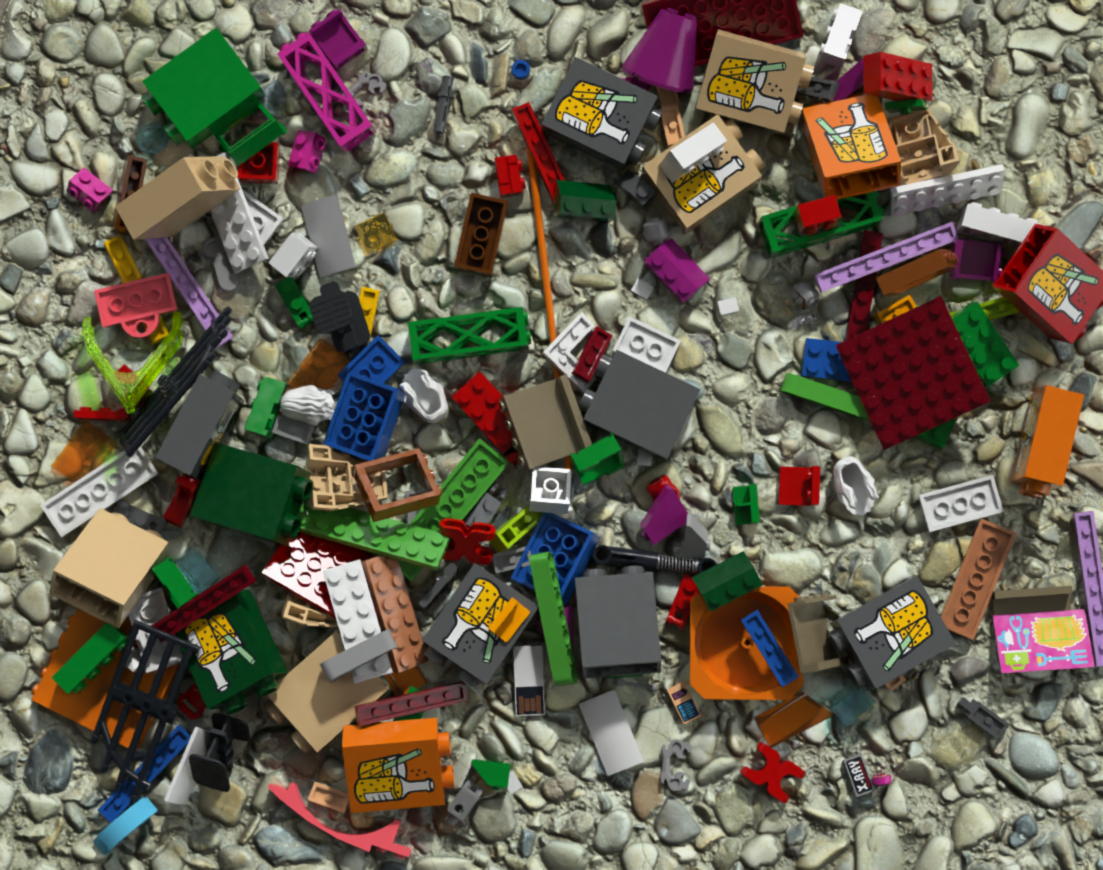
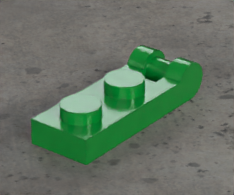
[275,277,314,331]

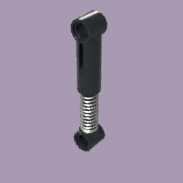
[592,545,717,575]

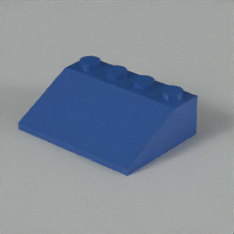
[323,371,405,461]
[511,512,600,606]

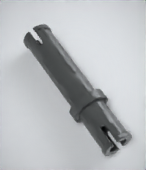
[433,75,454,134]

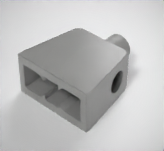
[445,779,484,826]

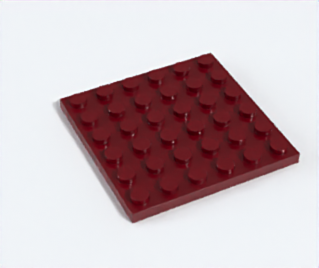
[835,296,991,450]

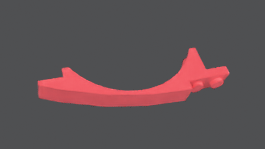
[268,782,412,859]

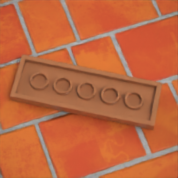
[940,518,1017,640]
[361,555,429,673]

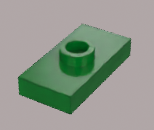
[885,98,927,114]

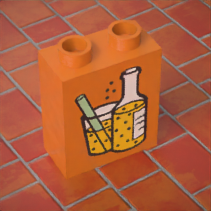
[802,93,901,199]
[1010,385,1084,499]
[342,717,455,813]

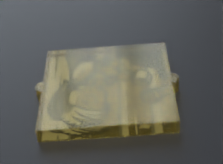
[355,212,398,254]

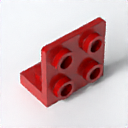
[778,466,820,506]

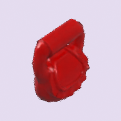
[646,475,680,503]
[177,684,207,720]

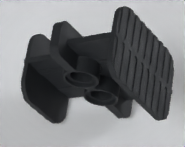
[309,281,370,352]
[189,713,250,792]

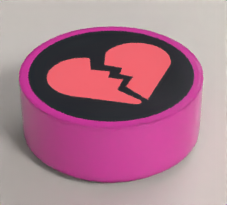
[871,774,892,785]

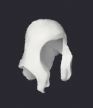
[400,368,448,424]
[280,385,335,426]
[833,456,879,516]

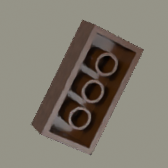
[454,193,509,278]

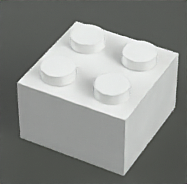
[269,233,318,277]
[529,467,571,514]

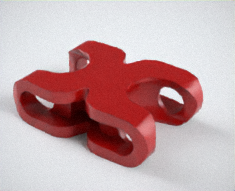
[439,518,495,565]
[740,742,806,803]

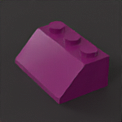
[644,238,710,305]

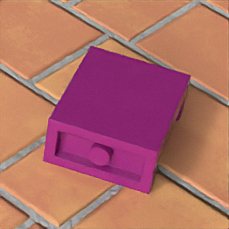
[309,9,367,70]
[949,238,1004,283]

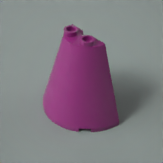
[622,8,697,93]

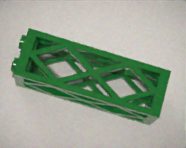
[758,191,884,259]
[408,307,531,365]

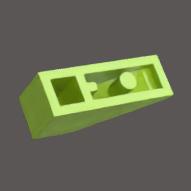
[489,505,543,553]

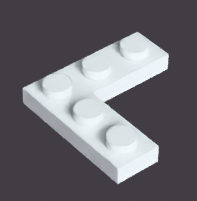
[542,312,596,393]

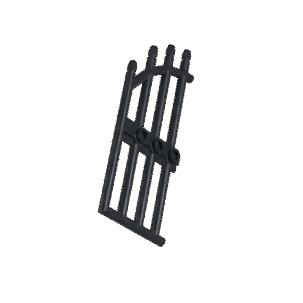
[116,306,232,457]
[91,619,201,804]

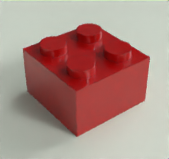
[237,142,280,184]
[794,195,842,235]

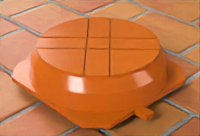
[690,586,803,700]

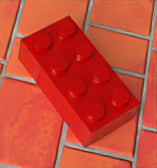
[863,52,933,103]
[452,371,513,455]

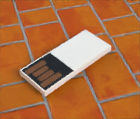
[513,645,545,716]

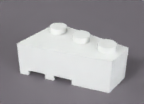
[818,4,862,68]
[659,122,727,183]

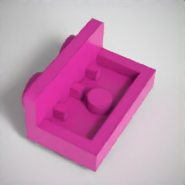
[288,130,326,174]
[66,167,113,213]

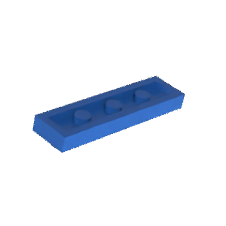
[740,610,799,687]

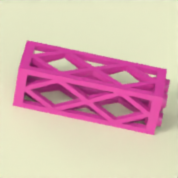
[277,32,377,153]

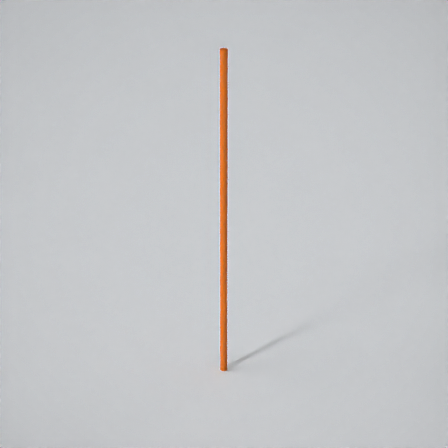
[526,145,573,470]

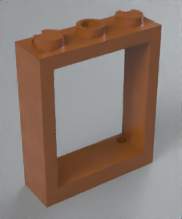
[876,249,959,296]
[353,448,442,522]

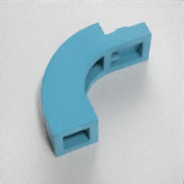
[93,796,158,856]

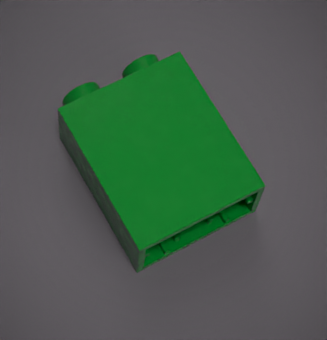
[141,28,265,149]

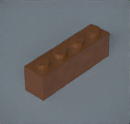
[110,155,148,236]

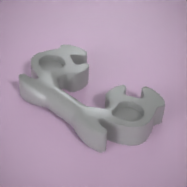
[342,71,386,118]
[660,739,691,791]

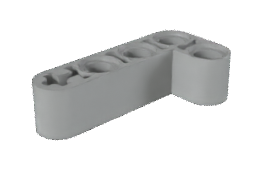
[320,629,397,683]

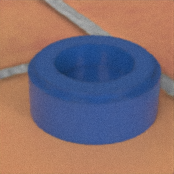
[511,60,530,80]

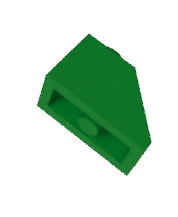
[471,759,511,791]

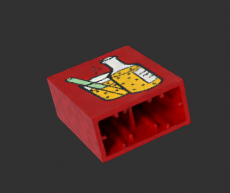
[992,224,1103,344]

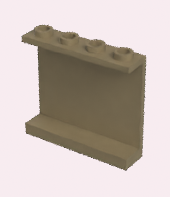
[498,374,592,471]
[992,586,1073,661]
[788,592,850,674]

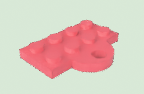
[94,273,178,338]

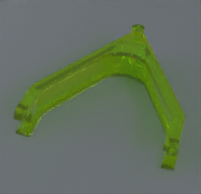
[82,311,184,413]

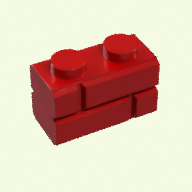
[494,154,526,198]

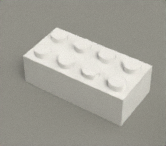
[956,202,1042,249]

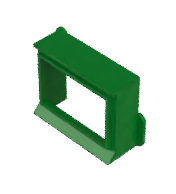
[211,98,287,166]
[570,433,625,486]
[152,557,199,609]

